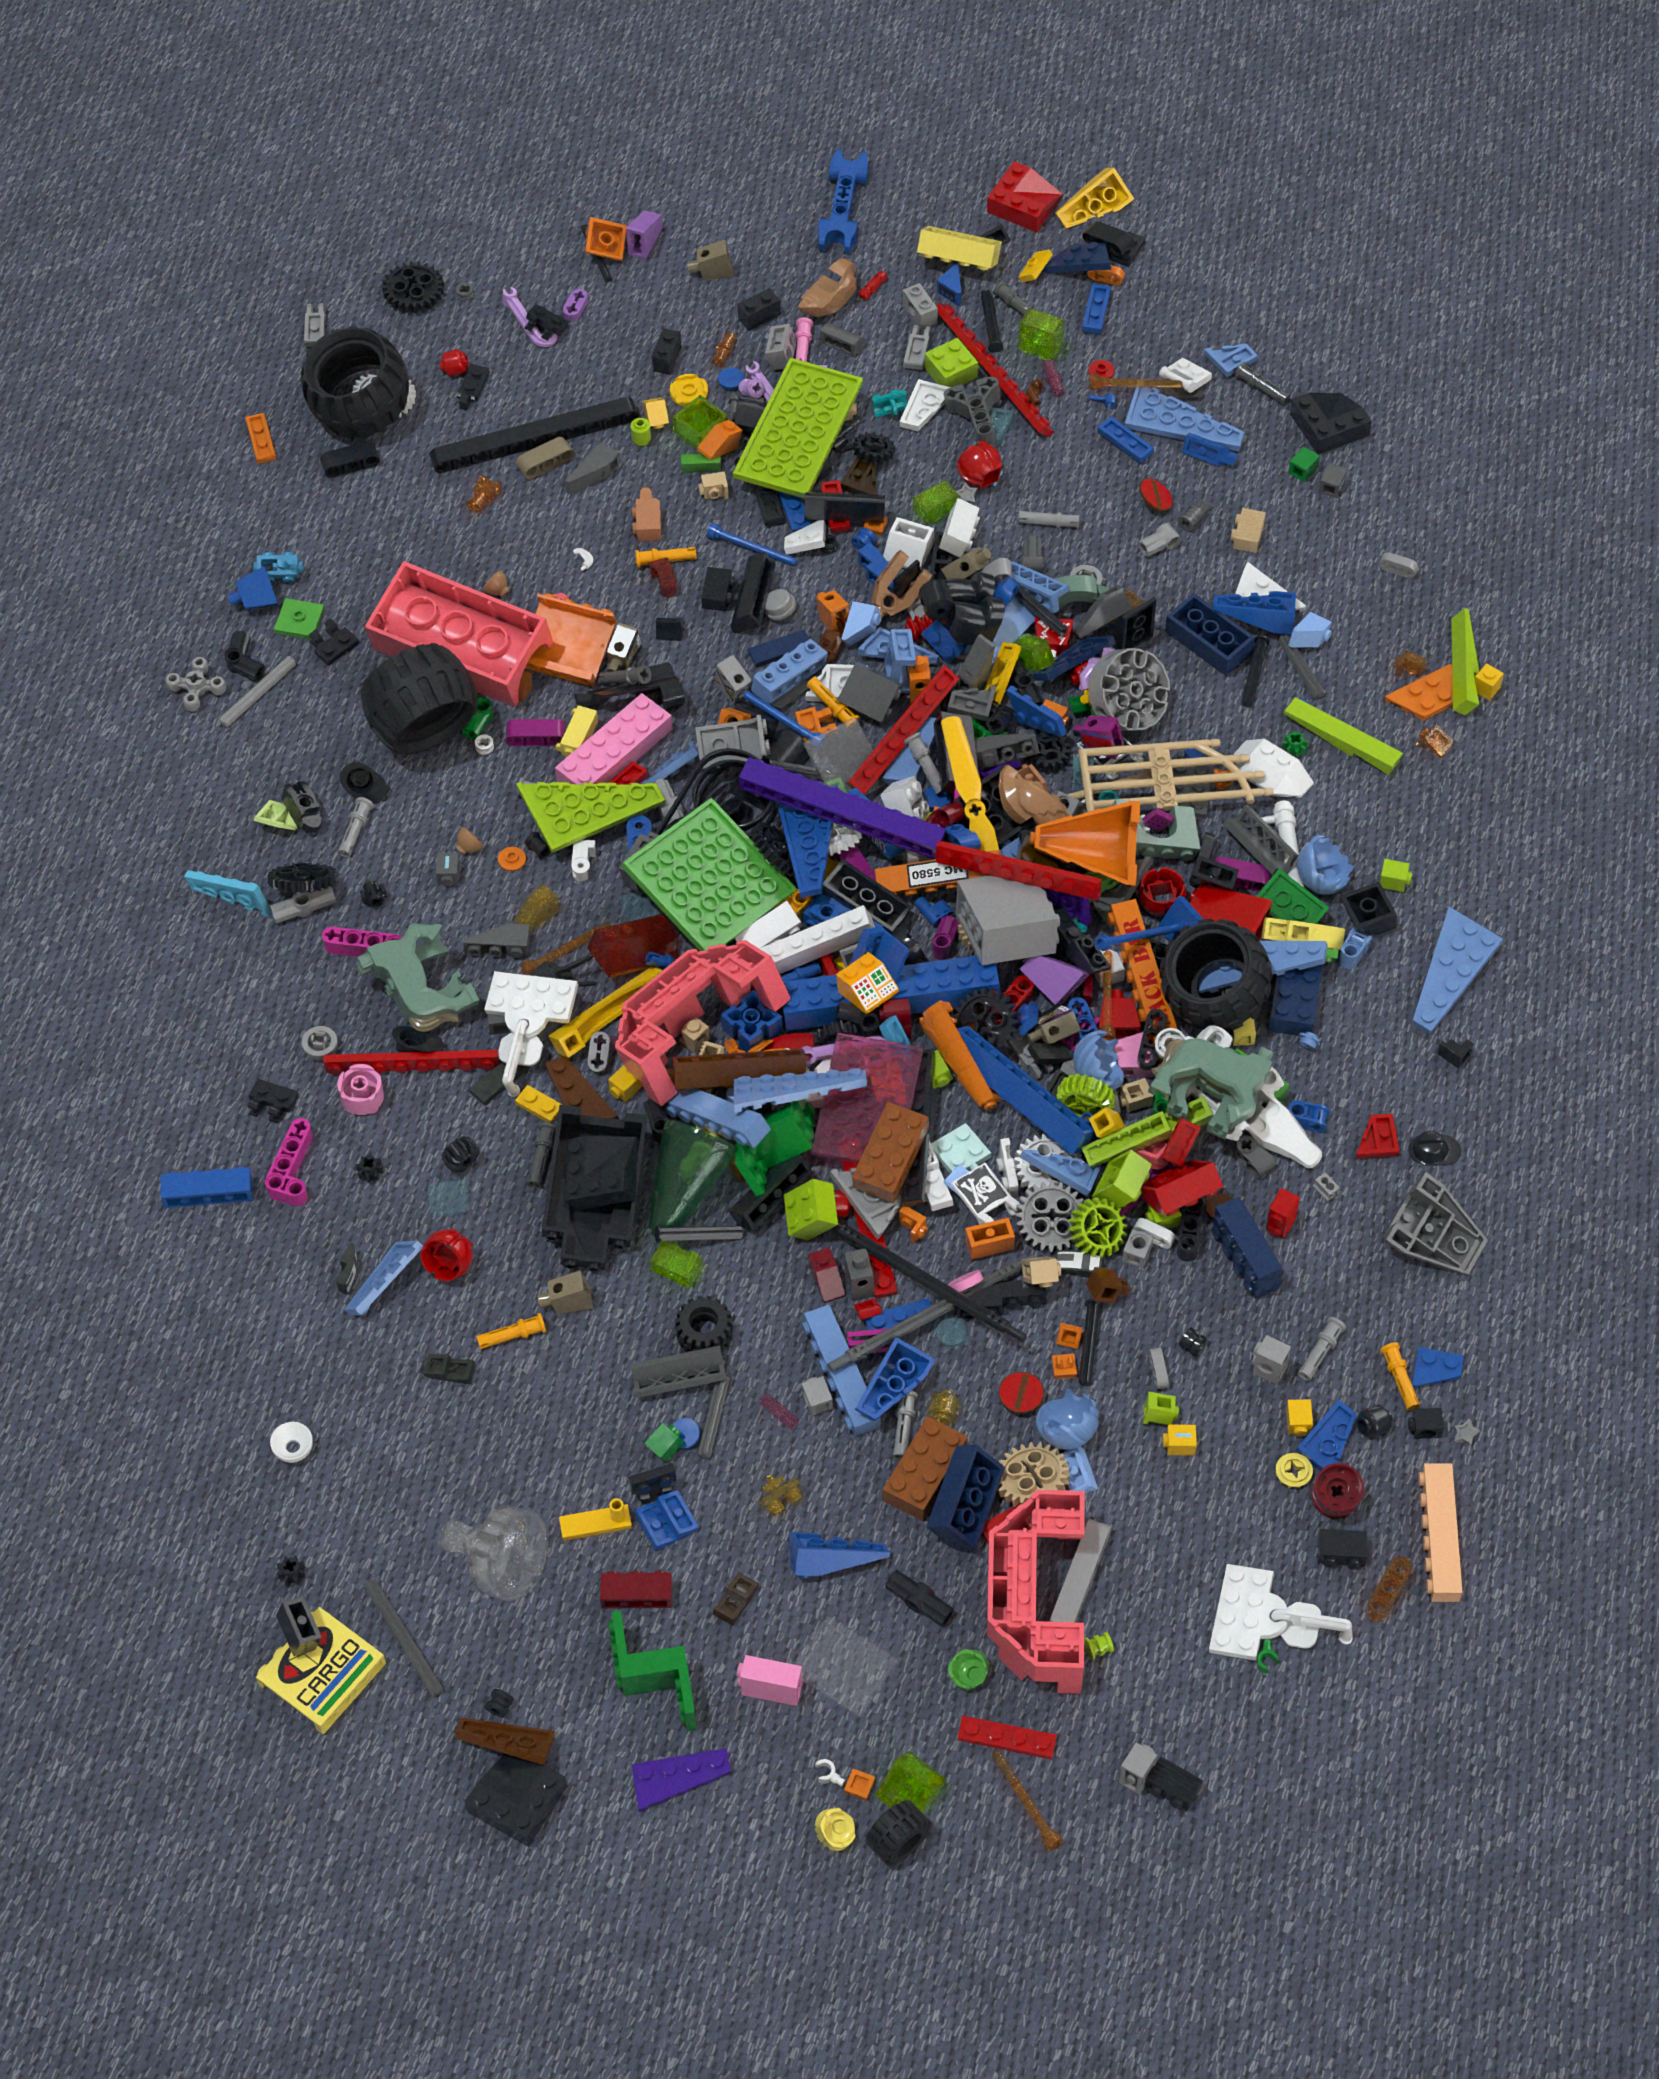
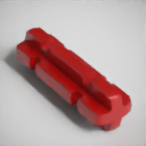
[859,270,887,300]

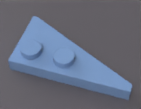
[858,627,939,665]
[640,741,699,784]
[1020,1149,1102,1196]

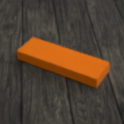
[245,413,277,464]

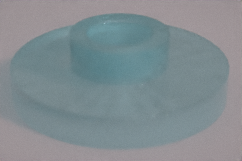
[936,1318,967,1347]

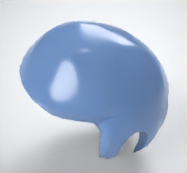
[1297,835,1354,895]
[1073,1030,1124,1090]
[1036,1389,1099,1450]

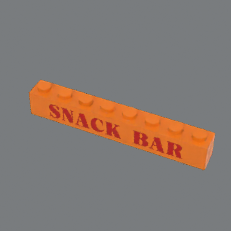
[1107,899,1177,1066]

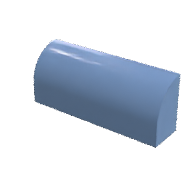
[963,597,1037,666]
[883,717,937,787]

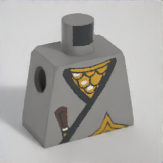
[714,655,752,705]

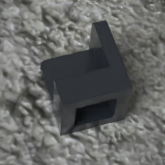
[1437,1039,1474,1069]

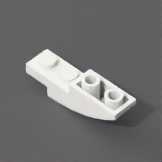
[925,1140,953,1211]

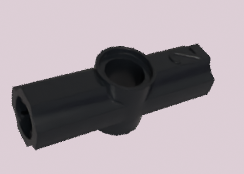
[1011,657,1044,706]
[885,1569,954,1626]

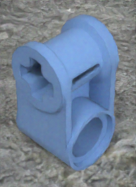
[1339,927,1373,969]

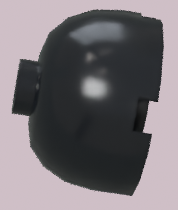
[891,924,927,965]

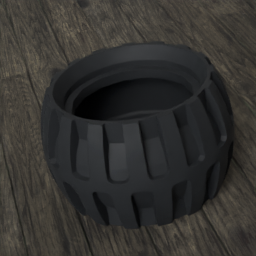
[301,326,409,438]
[361,643,477,755]

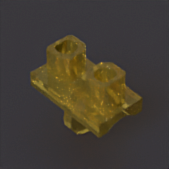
[758,1475,803,1516]

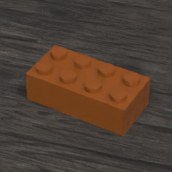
[852,1101,929,1203]
[882,1416,968,1521]

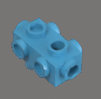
[254,552,303,583]

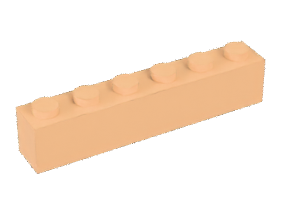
[1418,1463,1462,1602]

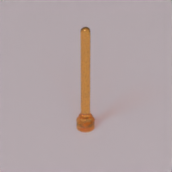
[1089,373,1183,389]
[520,921,611,975]
[1099,950,1116,1040]
[992,1750,1063,1851]

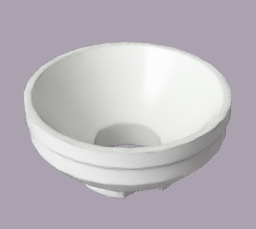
[270,1422,313,1463]

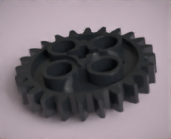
[382,261,445,313]
[750,821,796,879]
[268,862,337,893]
[952,988,1021,1054]

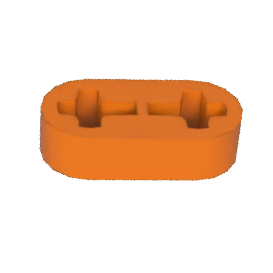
[1087,265,1125,285]

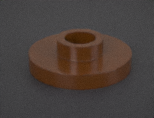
[1205,1193,1233,1219]

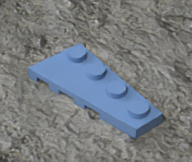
[344,1241,423,1316]

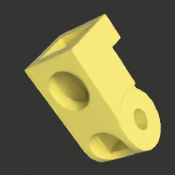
[1232,1018,1256,1046]

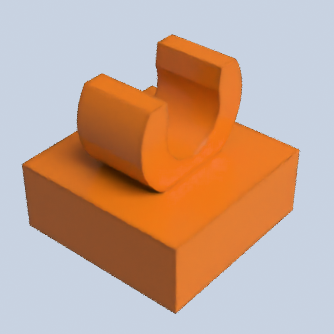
[1052,1354,1077,1379]

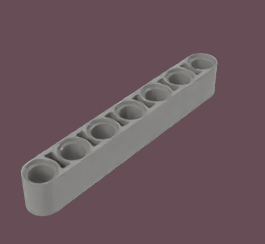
[1049,1519,1112,1623]

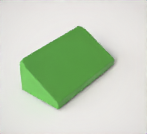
[681,454,721,472]

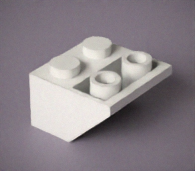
[883,517,934,569]
[881,776,929,821]

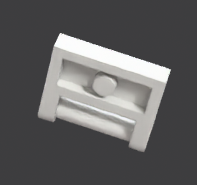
[1159,358,1212,393]

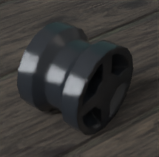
[1179,1327,1207,1356]
[484,1689,514,1718]

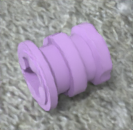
[739,379,765,398]

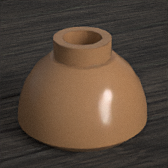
[483,570,510,597]
[455,827,483,855]

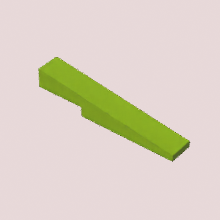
[1451,608,1479,715]
[1284,697,1403,775]
[1081,1096,1214,1168]

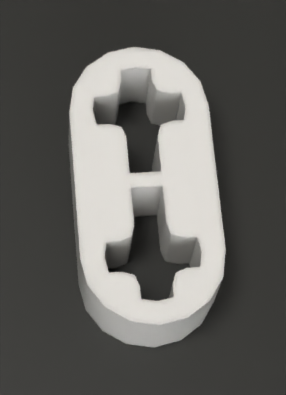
[1133,1218,1176,1249]

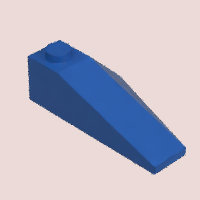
[1213,591,1296,635]

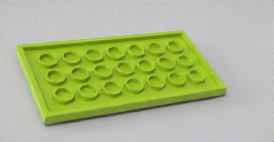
[733,358,863,499]

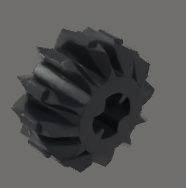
[441,1136,480,1173]

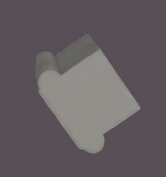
[1313,1173,1341,1202]

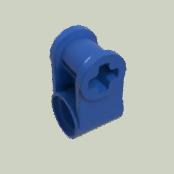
[946,824,981,850]
[1288,1100,1330,1133]

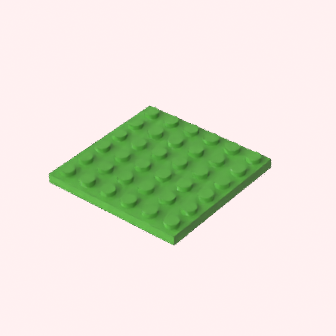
[621,798,797,951]

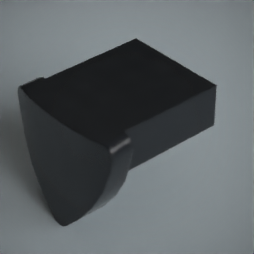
[656,617,684,641]

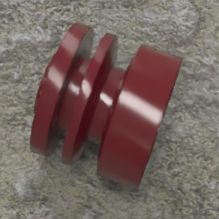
[1311,1463,1364,1519]

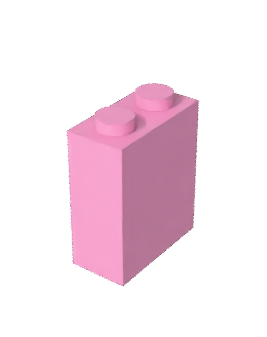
[737,1655,803,1706]

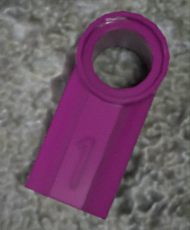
[932,916,959,960]

